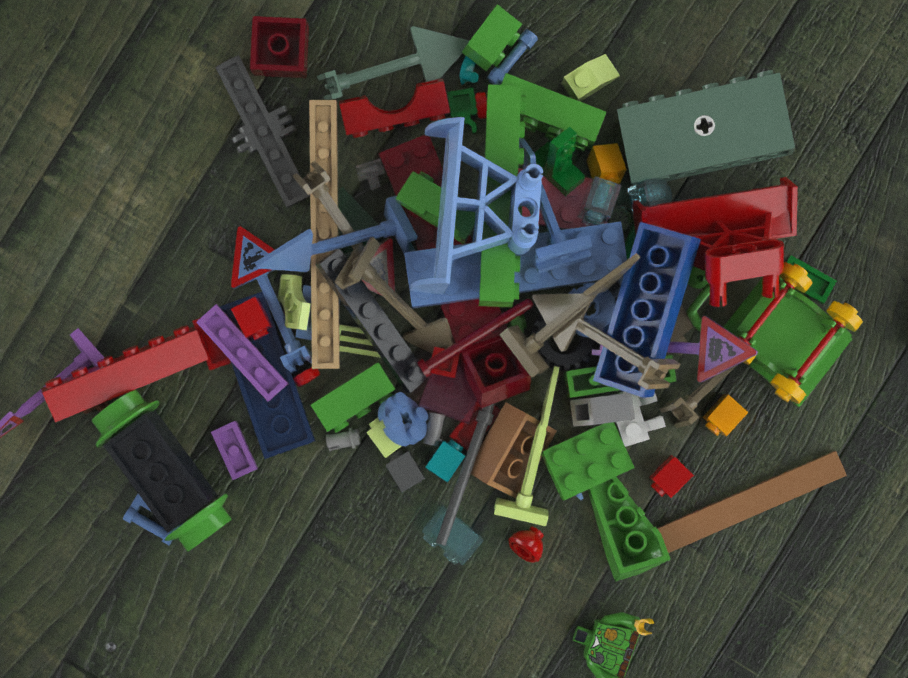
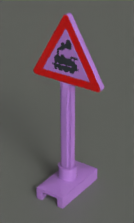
[592,316,758,382]
[0,328,104,438]

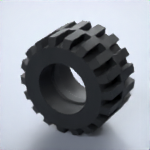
[531,312,598,371]

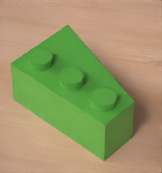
[395,171,475,244]

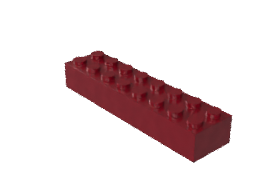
[379,135,507,346]

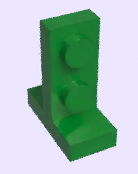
[535,127,585,197]

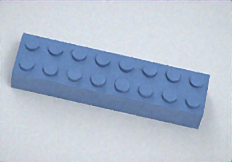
[404,221,627,308]

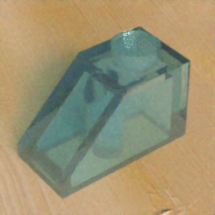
[628,179,672,213]

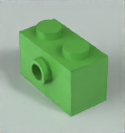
[462,4,522,71]

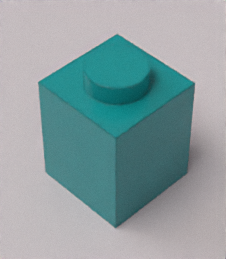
[425,439,465,483]

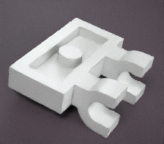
[616,391,666,447]

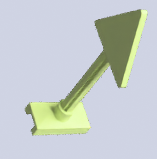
[494,366,559,526]

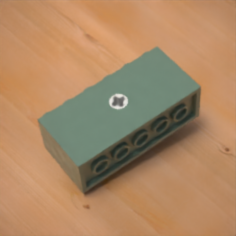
[617,70,795,188]

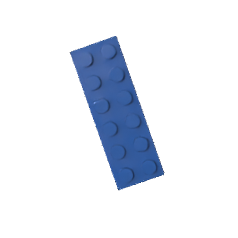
[593,222,701,398]

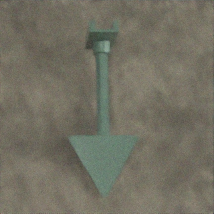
[317,26,469,100]

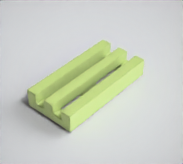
[339,324,381,358]

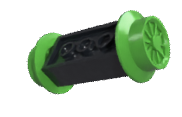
[92,390,232,552]

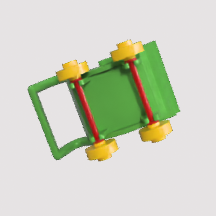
[686,262,863,407]

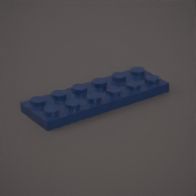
[219,292,316,459]

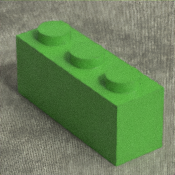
[311,362,396,433]

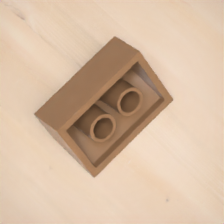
[471,402,557,498]

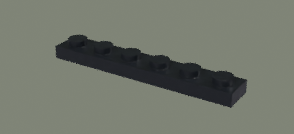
[316,248,429,393]

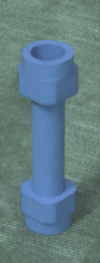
[487,29,538,85]

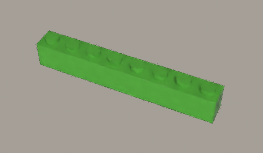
[479,84,526,307]

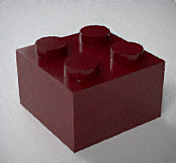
[250,16,309,78]
[460,335,531,408]

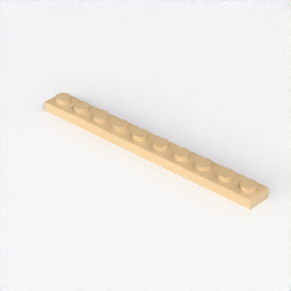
[309,100,340,369]

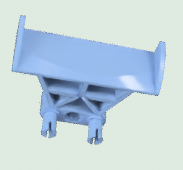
[410,117,543,295]

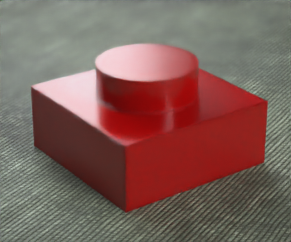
[431,347,460,378]

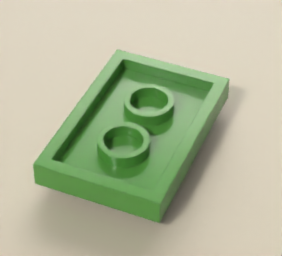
[541,422,635,501]

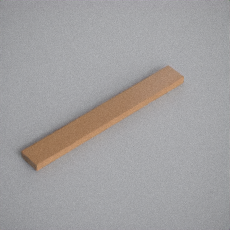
[657,451,847,553]

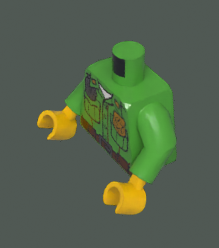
[573,612,654,678]

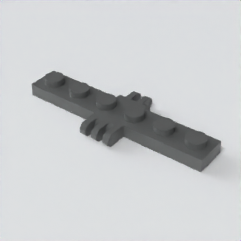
[216,55,310,208]

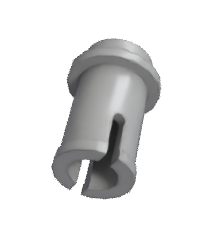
[423,412,445,446]
[326,427,361,451]

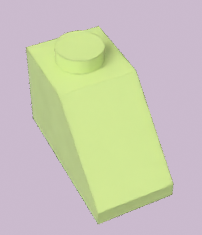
[562,54,620,102]

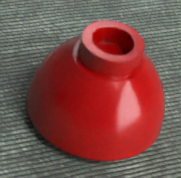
[508,527,544,563]

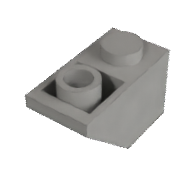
[570,393,635,427]

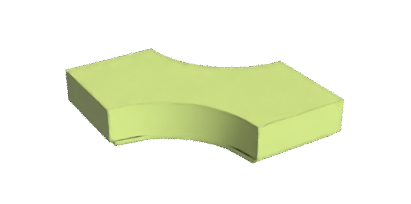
[277,274,311,330]

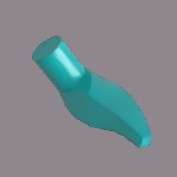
[460,56,479,85]

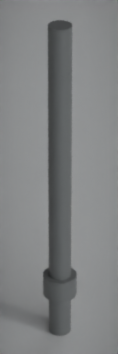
[435,403,495,546]

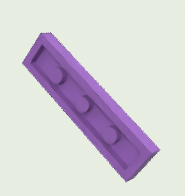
[196,304,289,401]

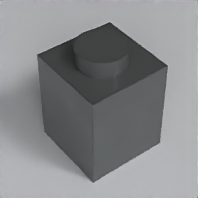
[386,449,425,492]

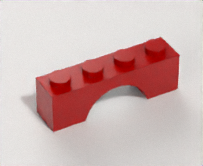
[339,78,450,138]

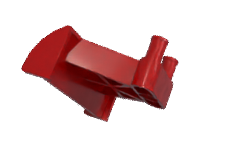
[632,177,798,307]

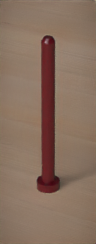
[417,299,533,378]

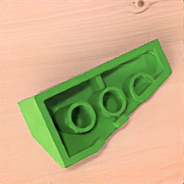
[588,477,670,581]

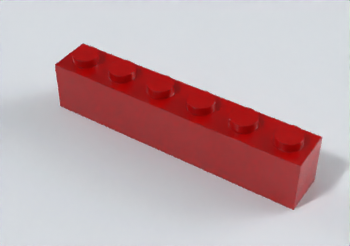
[41,325,208,422]

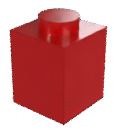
[231,297,273,340]
[649,455,694,498]

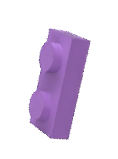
[211,421,258,480]

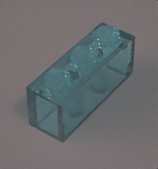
[577,176,621,226]

